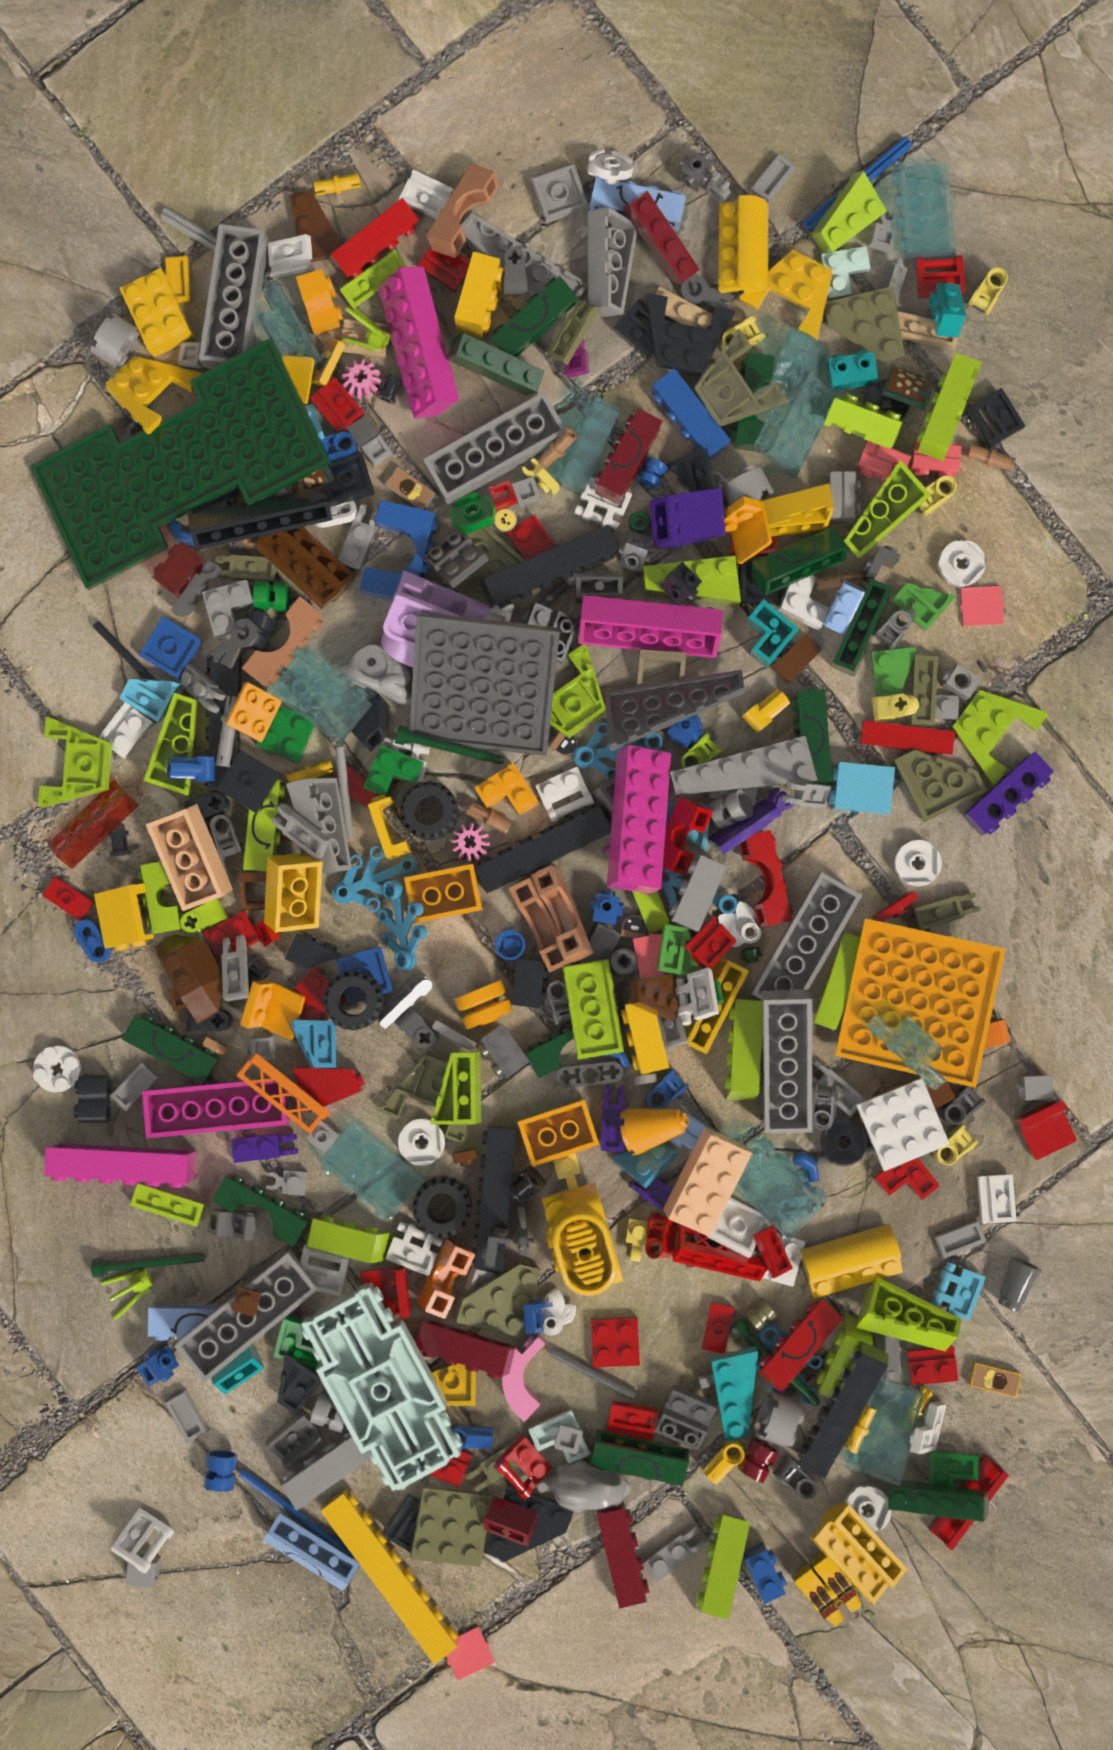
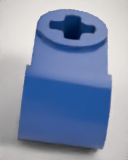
[321,432,357,461]
[645,1068,689,1109]

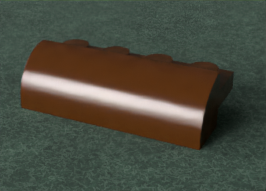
[254,527,356,609]

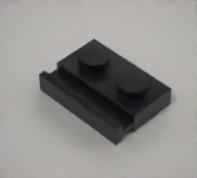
[382,1492,420,1553]

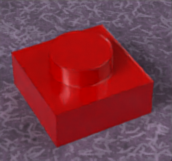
[488,480,518,511]
[254,920,280,948]

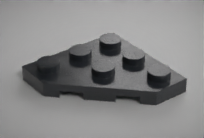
[484,1483,574,1561]

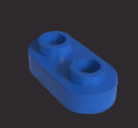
[74,920,112,963]

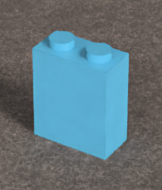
[829,762,895,815]

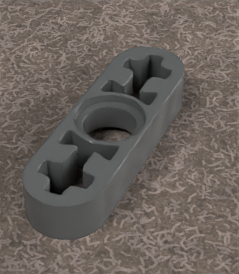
[556,1061,623,1088]

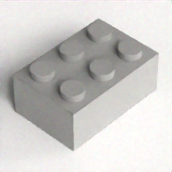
[669,855,727,932]

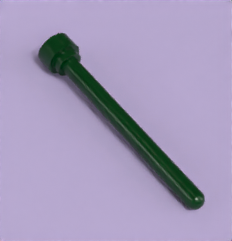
[394,725,504,764]
[91,1253,206,1278]
[729,1318,820,1406]

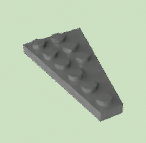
[605,670,745,751]

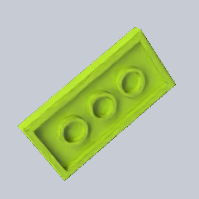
[563,959,624,1059]

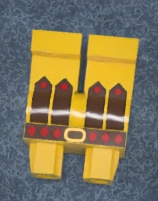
[792,1552,862,1626]

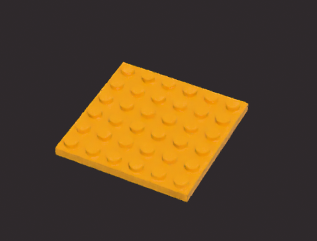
[835,919,1006,1088]

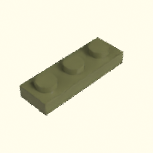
[910,655,938,726]

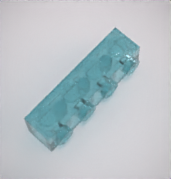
[554,396,621,495]

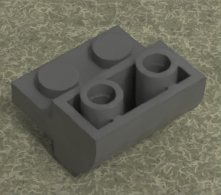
[423,529,489,589]
[525,602,579,663]
[655,1385,718,1450]

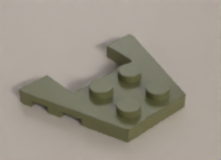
[694,329,789,427]
[379,1054,466,1145]

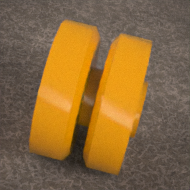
[454,980,513,1030]

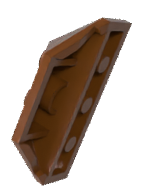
[155,935,223,1024]

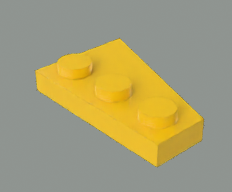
[431,1363,476,1406]

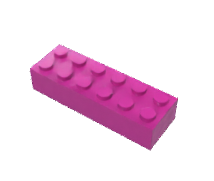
[378,267,459,418]
[578,595,723,658]
[606,745,671,894]
[142,1076,291,1138]
[44,1143,197,1188]

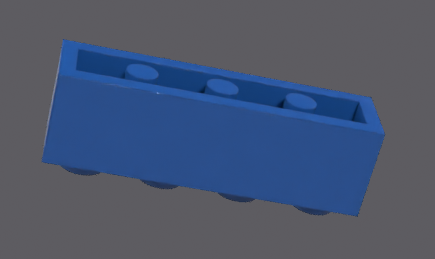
[651,368,731,460]

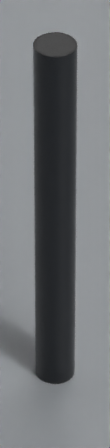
[92,621,157,680]

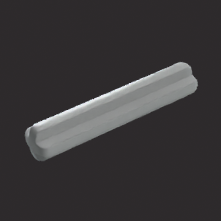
[160,207,217,252]

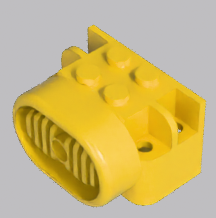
[542,1182,623,1295]

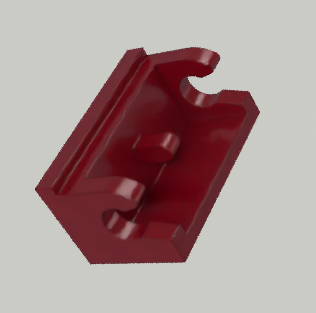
[484,1496,538,1547]

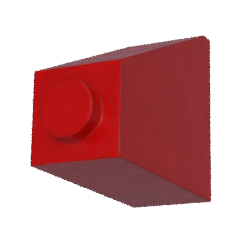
[292,1066,365,1113]

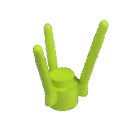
[342,307,390,352]
[100,1269,154,1320]

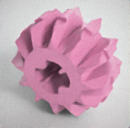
[342,359,381,400]
[450,823,490,862]

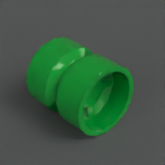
[253,580,290,612]

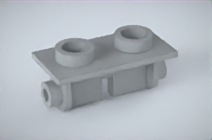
[877,259,908,304]
[875,1333,900,1381]

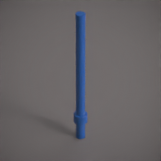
[238,1468,354,1559]

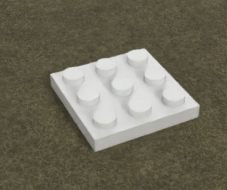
[856,1078,949,1171]

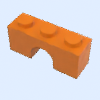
[417,1238,475,1319]

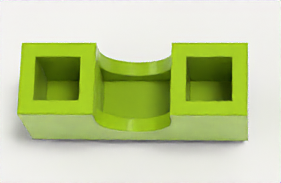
[138,861,183,934]

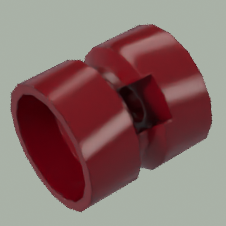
[737,1437,780,1483]

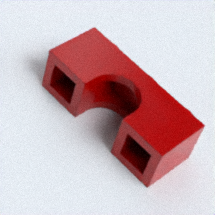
[663,797,713,875]

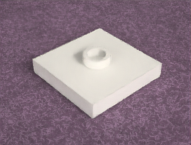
[707,1197,767,1258]

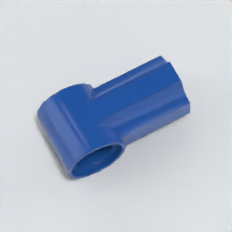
[167,756,215,782]
[450,1423,493,1449]

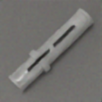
[215,696,237,767]

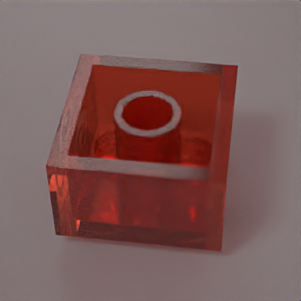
[152,541,206,599]

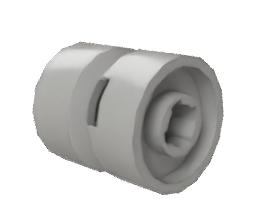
[709,789,753,829]
[310,1392,345,1433]

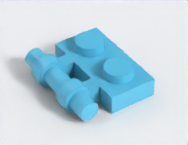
[931,1261,986,1321]

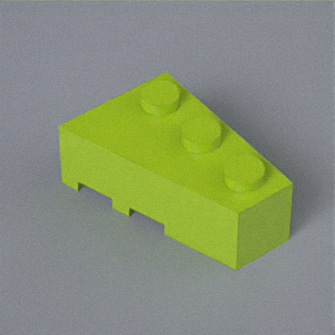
[811,171,887,253]
[824,393,904,449]
[429,1051,481,1125]
[307,1214,395,1263]
[815,1313,873,1397]

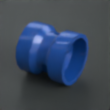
[637,457,668,489]

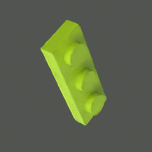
[339,249,407,310]
[130,1182,205,1227]

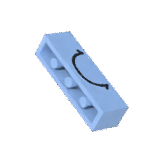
[590,177,686,231]
[148,1304,220,1341]
[263,1513,360,1591]

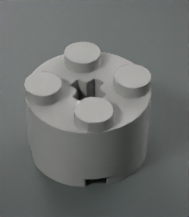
[90,313,142,368]
[721,465,775,506]
[755,1391,805,1447]

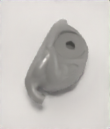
[338,644,413,705]
[538,1459,631,1513]

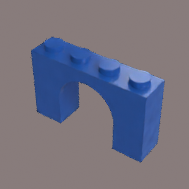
[359,500,439,601]

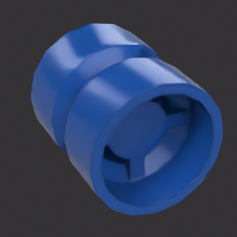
[495,930,526,960]
[203,1450,237,1492]

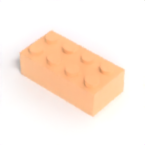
[146,804,233,911]
[663,1126,752,1237]

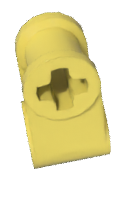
[968,267,1008,316]
[720,316,766,351]
[919,476,957,517]
[871,694,919,722]
[932,1123,978,1165]

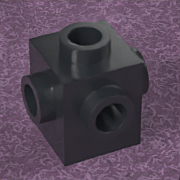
[659,561,702,605]

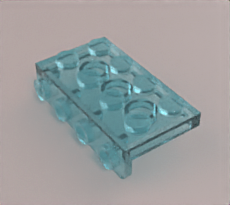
[893,163,956,261]
[753,369,836,478]
[270,649,372,744]
[319,1120,425,1221]
[734,1135,827,1241]
[845,1380,924,1486]

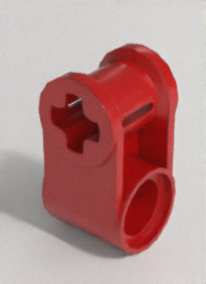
[645,1212,678,1259]

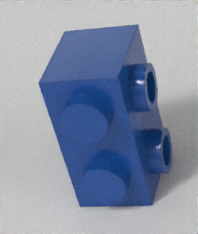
[743,1542,787,1604]

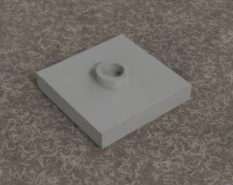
[531,164,589,224]

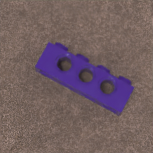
[962,751,1054,835]

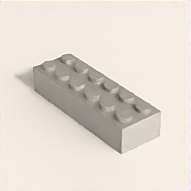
[199,224,269,369]
[423,392,565,506]
[749,872,862,1001]
[762,989,812,1134]
[174,1249,319,1383]

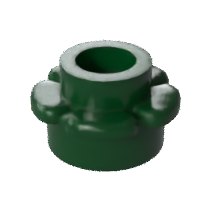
[628,511,651,534]
[740,947,763,963]

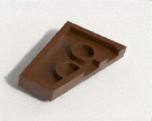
[289,190,342,262]
[630,974,678,1021]

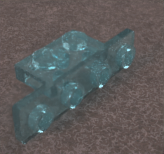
[258,282,322,370]
[866,1015,946,1090]

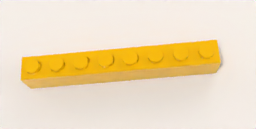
[321,1488,459,1665]

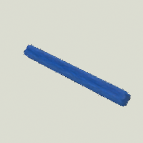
[803,136,912,231]

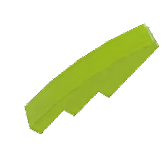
[632,891,671,934]
[813,932,861,1030]

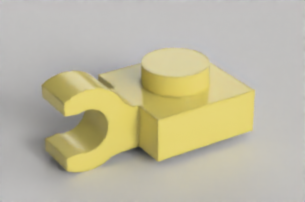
[522,458,560,496]
[553,1153,581,1190]
[625,1218,648,1262]

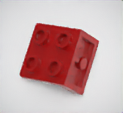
[1014,1098,1077,1160]
[360,1266,412,1318]

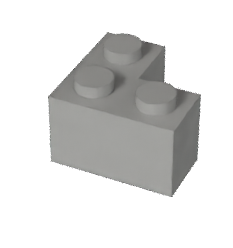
[202,580,254,641]

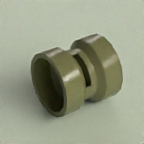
[745,1298,777,1331]

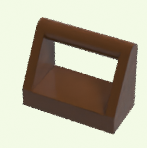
[239,872,267,911]

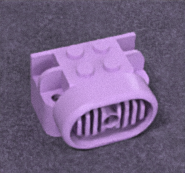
[381,570,490,668]

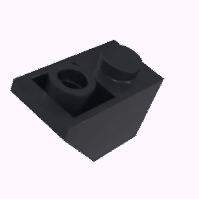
[346,694,390,752]
[285,931,341,969]

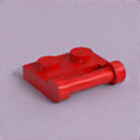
[915,255,965,298]
[494,1434,552,1499]

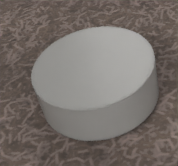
[634,1073,658,1086]

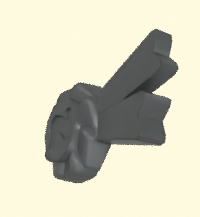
[680,275,732,309]
[209,619,258,669]
[517,1201,534,1256]

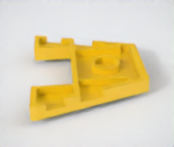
[739,250,833,342]
[106,356,202,435]

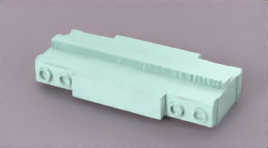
[301,1282,463,1491]

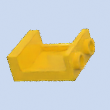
[368,795,412,860]
[94,884,154,951]

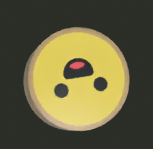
[494,509,517,533]

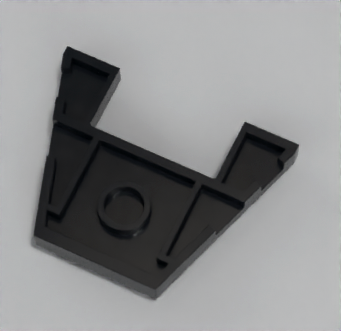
[646,293,736,375]

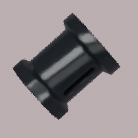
[376,374,403,404]
[108,831,131,856]

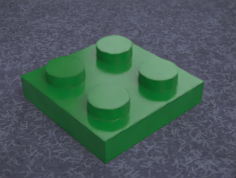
[256,706,317,764]

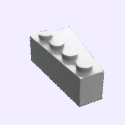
[588,207,638,317]
[286,778,352,875]
[278,1430,371,1511]

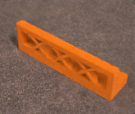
[236,1053,330,1134]

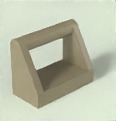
[637,649,686,686]

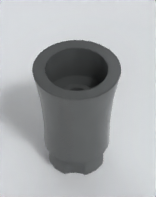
[609,945,638,977]
[998,1256,1042,1312]

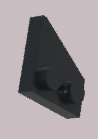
[666,448,718,492]
[277,1351,322,1415]

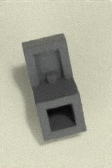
[207,1209,256,1240]

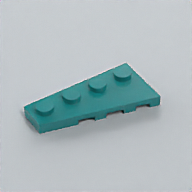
[710,1346,758,1441]

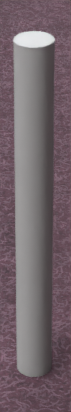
[335,746,354,839]

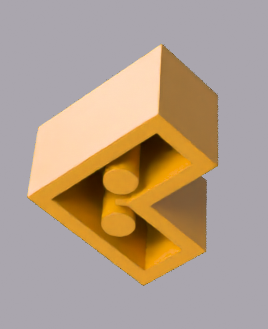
[296,269,343,336]
[474,763,539,816]

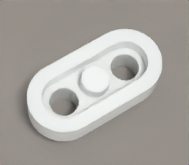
[314,501,357,528]

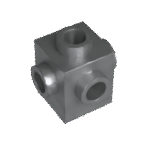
[679,150,713,192]
[618,531,653,573]

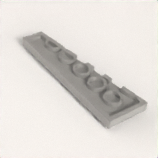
[461,212,588,322]
[670,736,817,795]

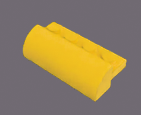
[719,195,768,294]
[681,957,749,1055]
[800,1224,903,1299]
[810,1503,908,1604]

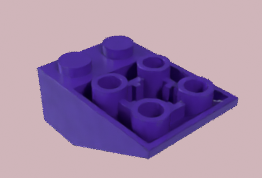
[650,488,726,549]

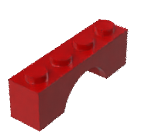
[739,830,793,928]

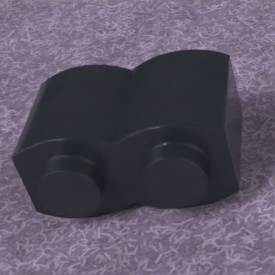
[74,1075,111,1123]

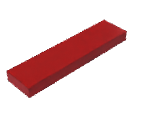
[860,721,955,755]

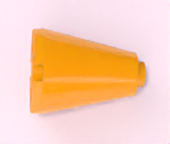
[620,1108,689,1156]

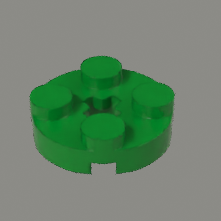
[449,492,496,535]

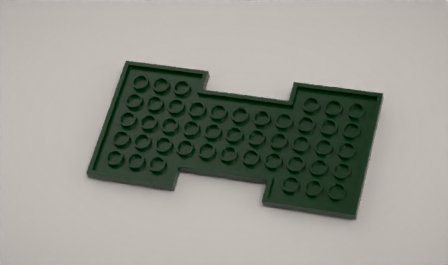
[30,338,332,590]

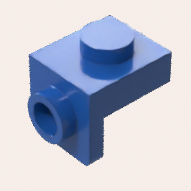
[522,1298,554,1334]

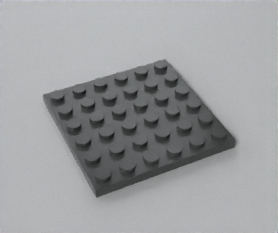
[410,612,560,756]

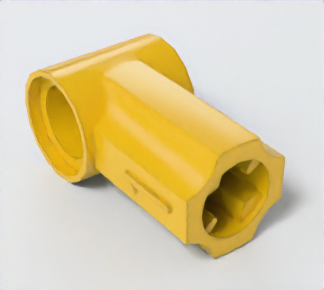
[742,688,790,734]
[702,1439,744,1485]

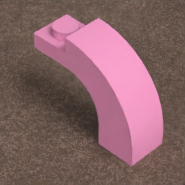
[502,1333,545,1422]

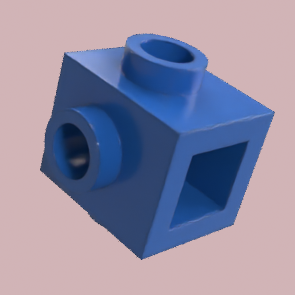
[667,714,704,750]
[589,890,624,925]
[136,1346,179,1387]

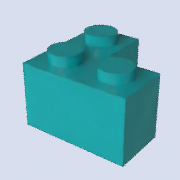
[746,599,799,668]

